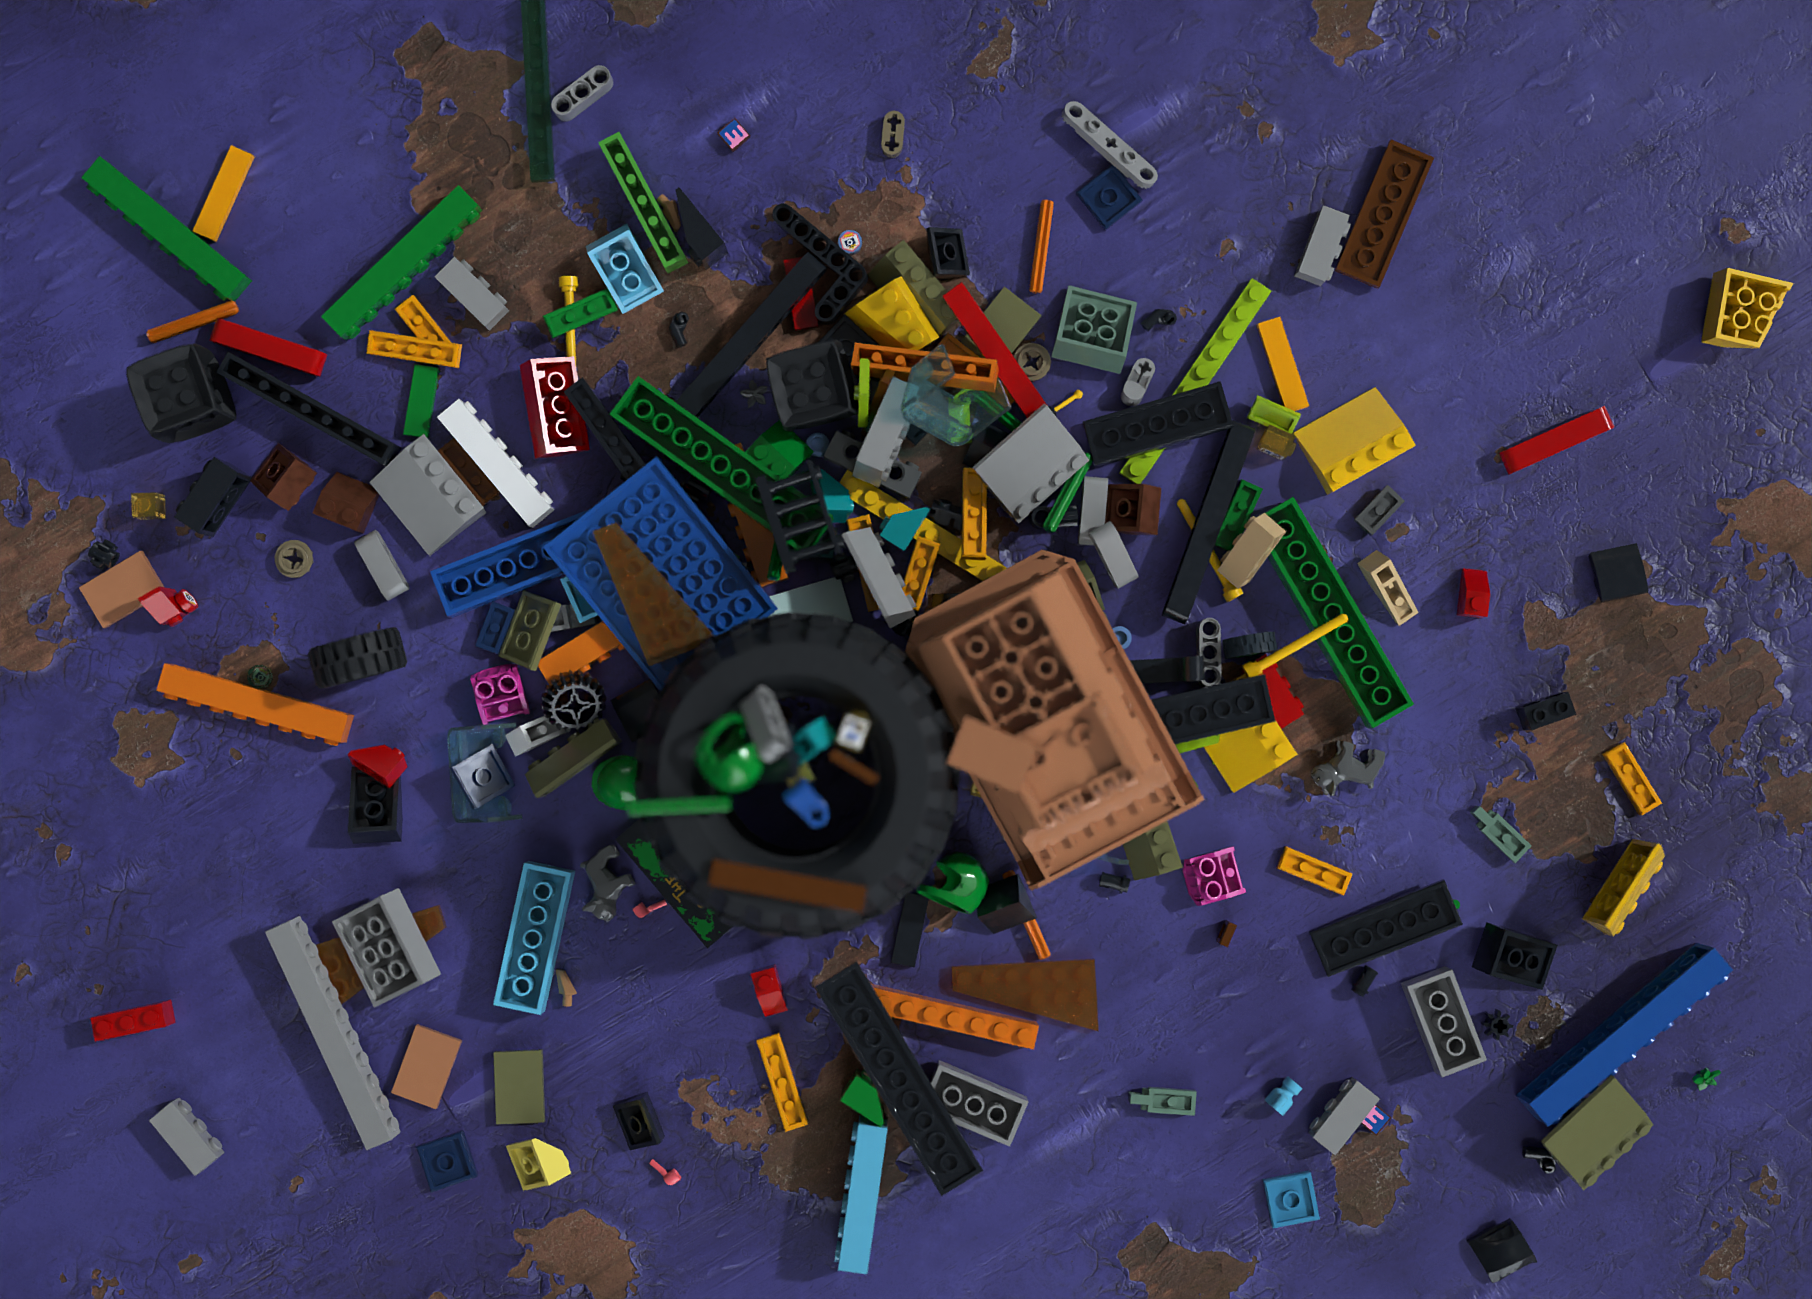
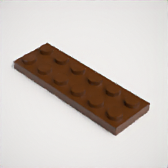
[1334,139,1434,289]

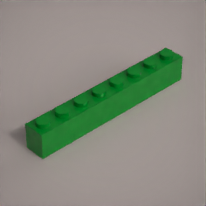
[81,156,252,302]
[321,185,483,341]

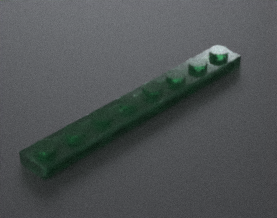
[521,0,556,183]

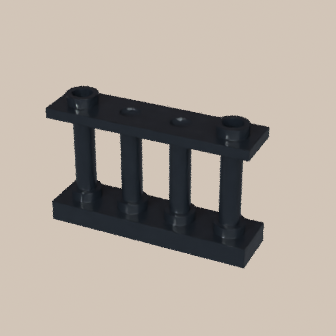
[755,460,845,574]

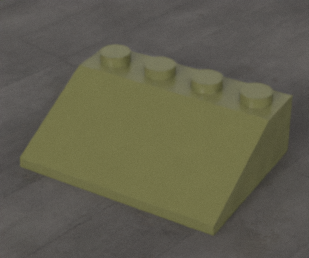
[1541,1075,1653,1191]

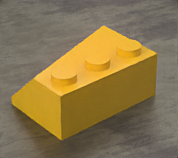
[1701,268,1794,348]
[844,276,939,350]

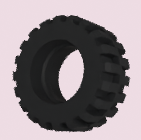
[308,627,407,689]

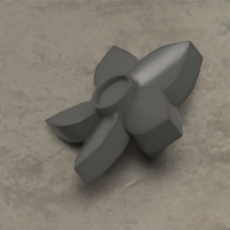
[740,379,767,408]

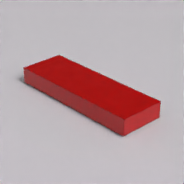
[784,257,819,331]

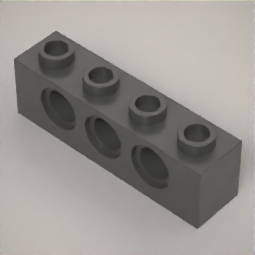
[824,430,922,500]

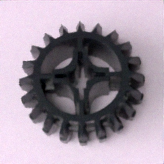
[541,670,607,733]

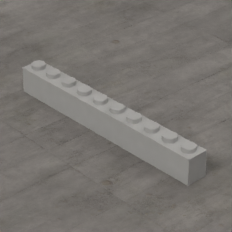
[265,916,400,1150]

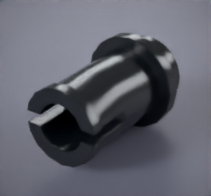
[1099,871,1130,894]
[1351,965,1378,997]

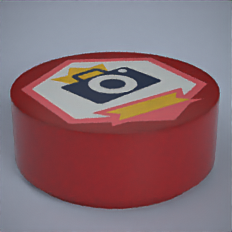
[175,589,198,613]

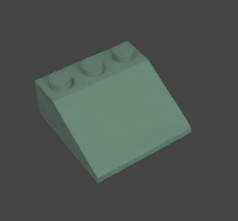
[1051,285,1137,374]

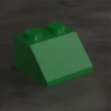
[745,420,814,479]
[840,1068,884,1127]

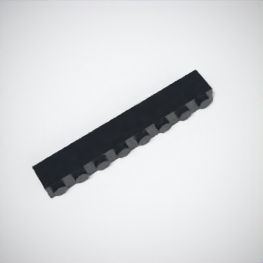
[216,352,401,466]

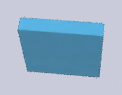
[1263,1170,1320,1228]

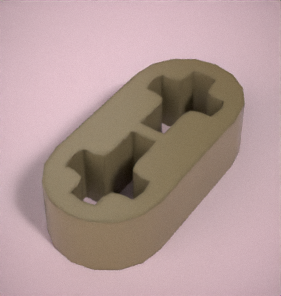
[881,111,905,158]

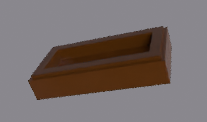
[829,749,879,784]

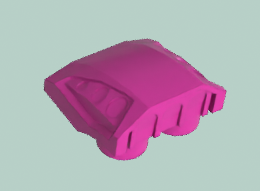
[470,664,530,725]
[1183,846,1246,906]

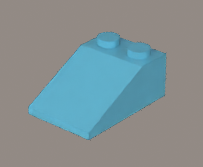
[586,224,664,314]

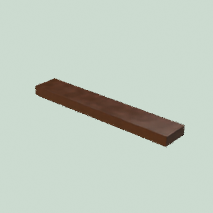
[709,859,867,913]

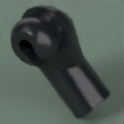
[1140,309,1177,332]
[668,312,689,348]
[1522,1146,1556,1174]

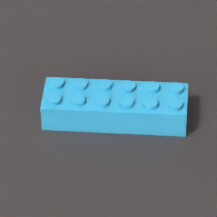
[493,861,575,1015]
[834,1115,888,1274]

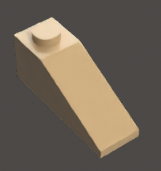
[1357,550,1419,626]

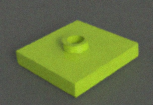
[854,358,870,427]

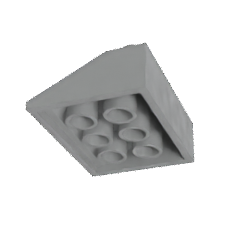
[972,403,1089,523]
[370,434,486,556]
[332,888,441,1007]

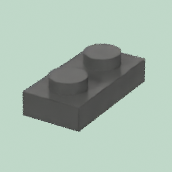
[1354,485,1405,536]

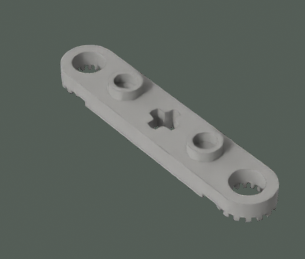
[1062,101,1158,189]

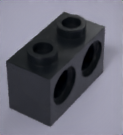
[1515,692,1577,731]

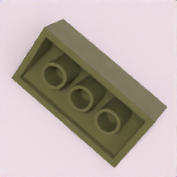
[868,240,959,347]
[525,718,622,798]
[1122,821,1183,881]

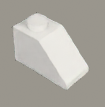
[505,716,566,757]

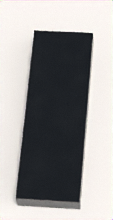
[891,892,929,968]

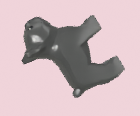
[1311,741,1385,796]
[580,844,636,922]

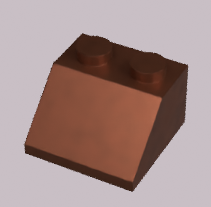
[250,443,317,511]
[312,472,379,533]
[1105,484,1162,535]

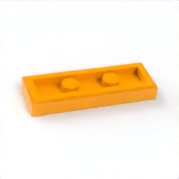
[395,295,452,343]
[902,536,941,611]
[1602,742,1662,816]
[1276,846,1352,896]

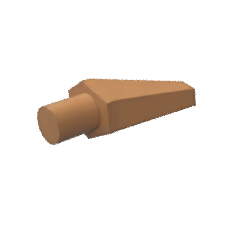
[657,194,681,232]
[556,969,577,1006]

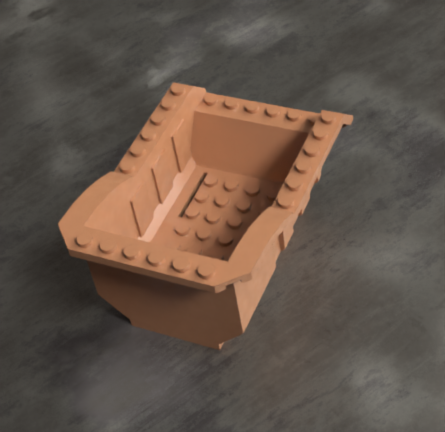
[905,550,1204,890]

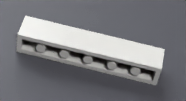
[437,399,554,528]

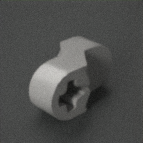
[1121,358,1155,406]

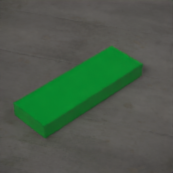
[543,288,618,339]
[403,364,440,439]
[1215,479,1263,552]

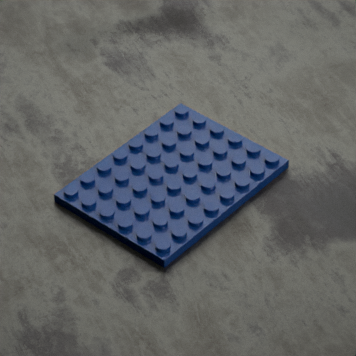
[543,457,778,691]

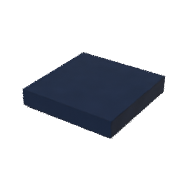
[1076,164,1143,231]
[450,744,515,810]
[416,1130,478,1193]

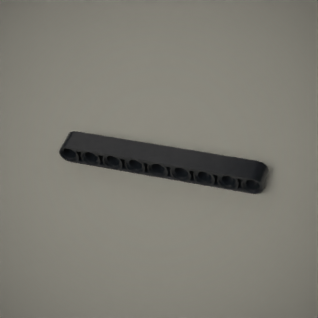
[676,252,827,418]
[1162,420,1255,625]

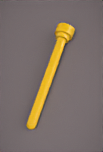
[559,276,578,363]
[1177,499,1244,603]
[1242,614,1348,677]

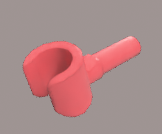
[633,899,667,918]
[649,1159,681,1185]

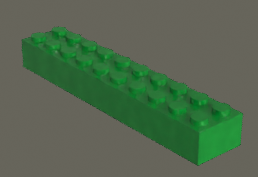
[610,376,834,551]
[1265,497,1414,728]

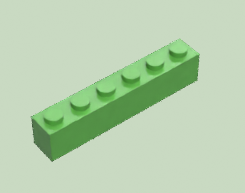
[598,132,688,274]

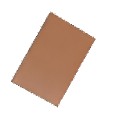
[79,551,164,628]
[947,716,1037,793]
[391,1024,462,1109]

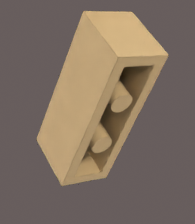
[1217,513,1286,589]

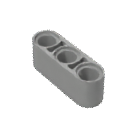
[551,65,613,122]
[1078,476,1108,546]
[1089,521,1139,589]
[354,530,410,601]
[1196,618,1221,687]
[741,686,791,762]

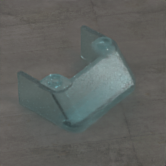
[900,344,1011,446]
[447,723,522,823]

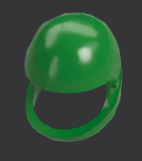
[695,714,763,792]
[592,755,637,811]
[916,851,989,915]

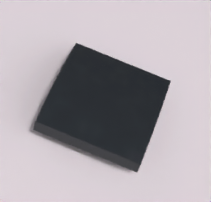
[1588,543,1649,602]
[750,724,800,785]

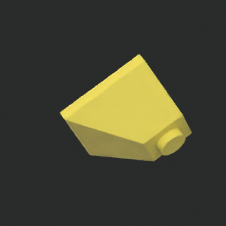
[506,1138,571,1191]

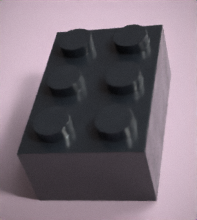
[174,457,252,537]

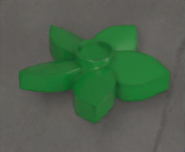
[1692,1068,1721,1091]

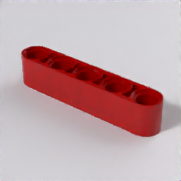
[210,318,328,377]
[1499,406,1614,475]

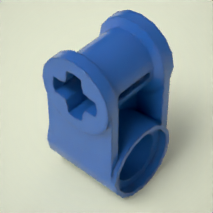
[782,777,829,827]

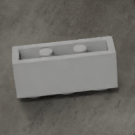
[1294,205,1351,286]
[435,257,509,331]
[1308,1077,1380,1155]
[149,1098,225,1176]

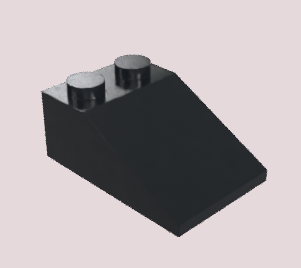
[675,187,728,270]
[348,767,403,844]
[1472,922,1558,990]

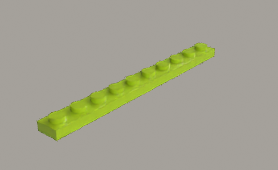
[1119,278,1271,484]

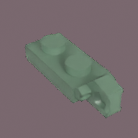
[1470,805,1531,863]
[1128,1087,1197,1116]

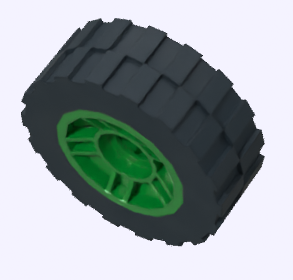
[1222,631,1278,659]

